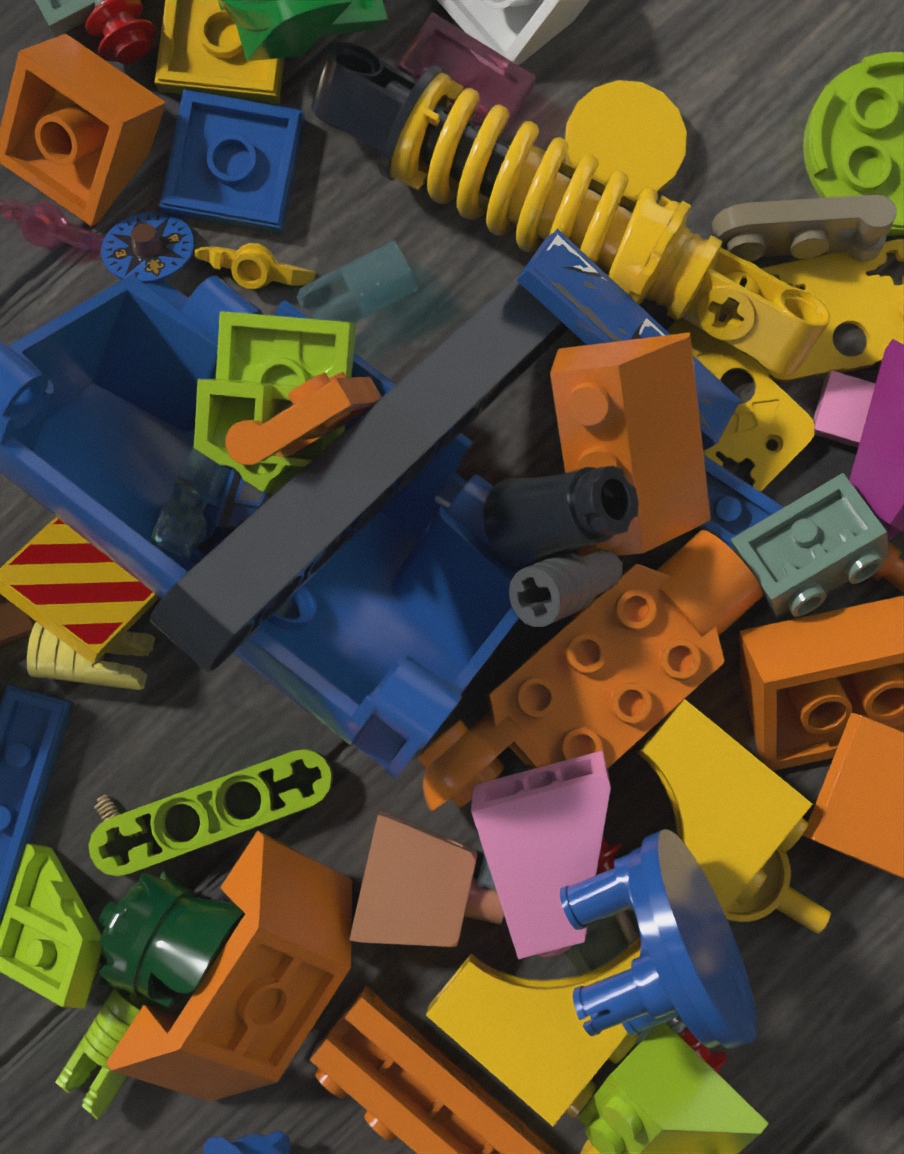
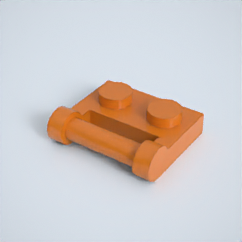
[225,372,382,465]

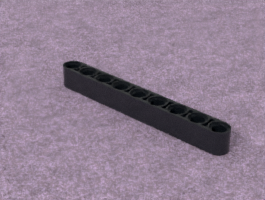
[150,272,569,673]

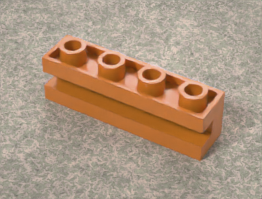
[310,985,561,1154]

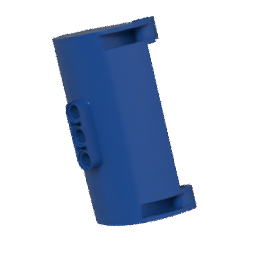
[0,274,521,780]

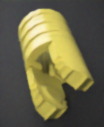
[27,622,155,690]

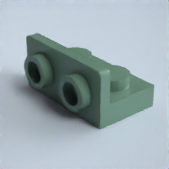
[731,473,889,621]

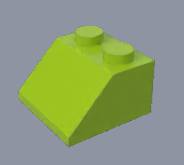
[577,1023,769,1154]

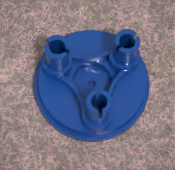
[560,829,757,1049]

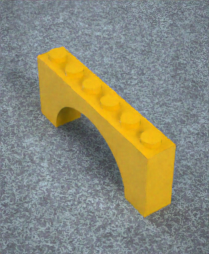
[426,699,812,1126]

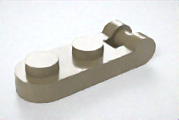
[712,195,897,262]

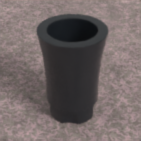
[484,466,639,570]

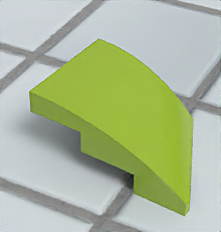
[194,311,356,495]

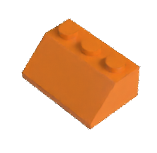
[550,332,711,557]
[739,596,904,771]

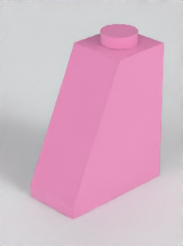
[471,750,611,959]

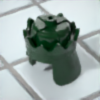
[99,871,245,1008]

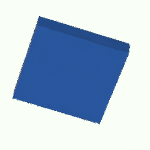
[159,89,306,235]

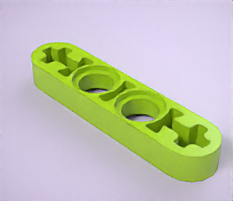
[89,749,333,876]

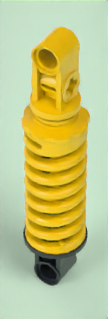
[311,42,831,374]

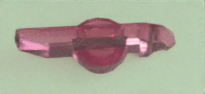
[0,198,105,250]

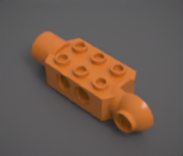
[417,530,763,812]

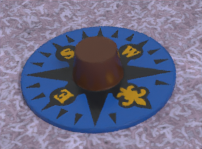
[101,212,194,283]

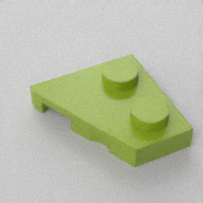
[0,843,102,1008]

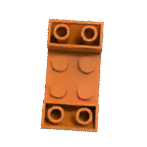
[106,831,352,1102]

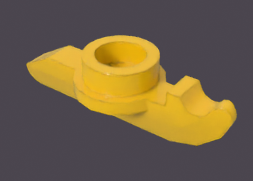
[194,243,316,289]

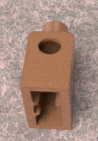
[349,811,504,947]

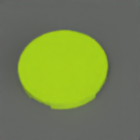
[803,52,904,236]

